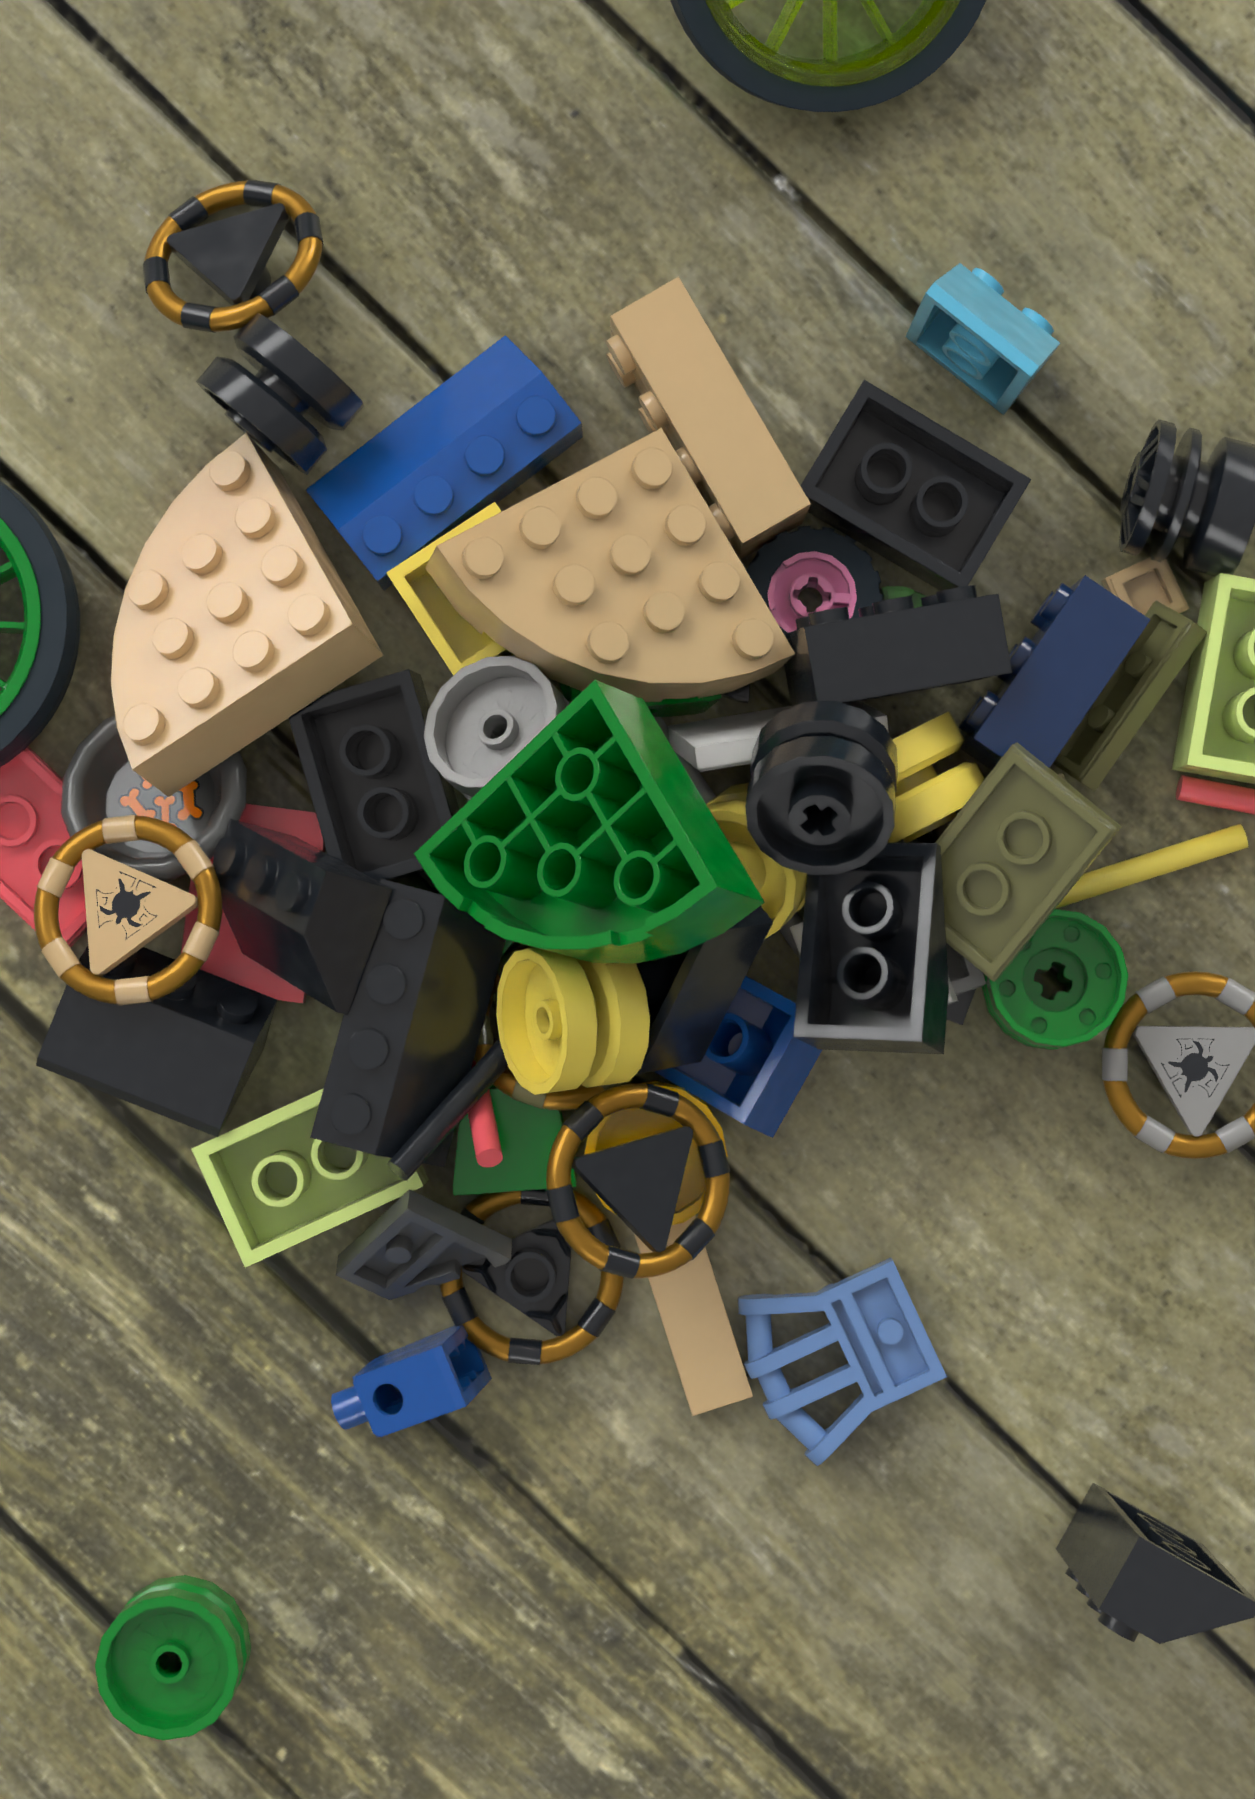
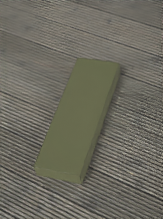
[1053,600,1207,792]

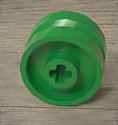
[95,1575,251,1740]

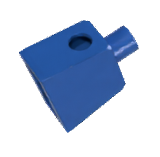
[331,1325,492,1437]

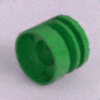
[981,909,1128,1050]

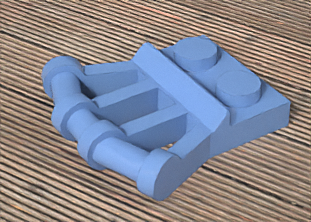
[738,1257,947,1466]

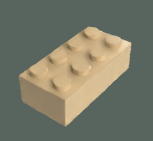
[606,276,811,560]

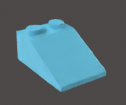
[905,263,1060,415]

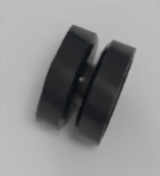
[196,313,364,475]
[745,701,898,875]

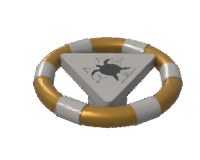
[1102,971,1255,1159]

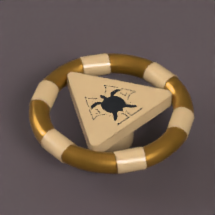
[34,815,222,1006]

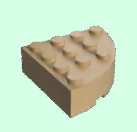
[425,428,795,702]
[111,433,383,797]

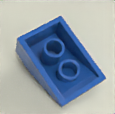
[654,976,822,1138]

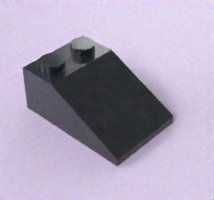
[793,843,949,1054]

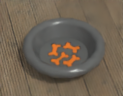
[61,715,247,882]

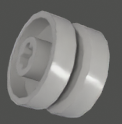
[424,656,570,801]

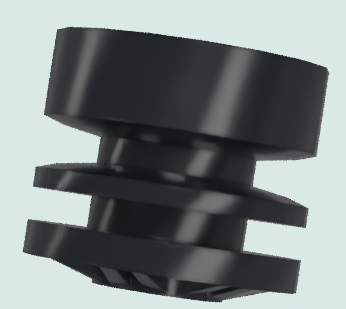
[1119,420,1255,576]

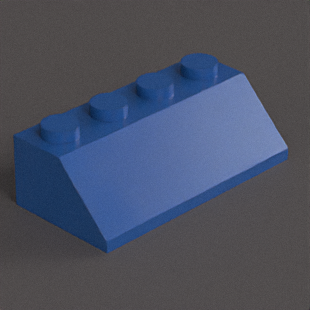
[306,335,583,591]

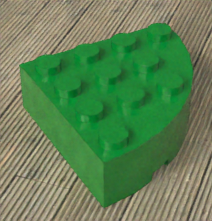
[414,679,765,963]

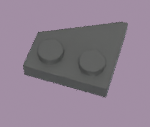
[336,1189,512,1300]

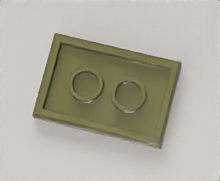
[935,742,1122,982]

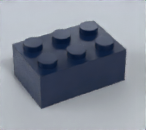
[958,575,1150,770]

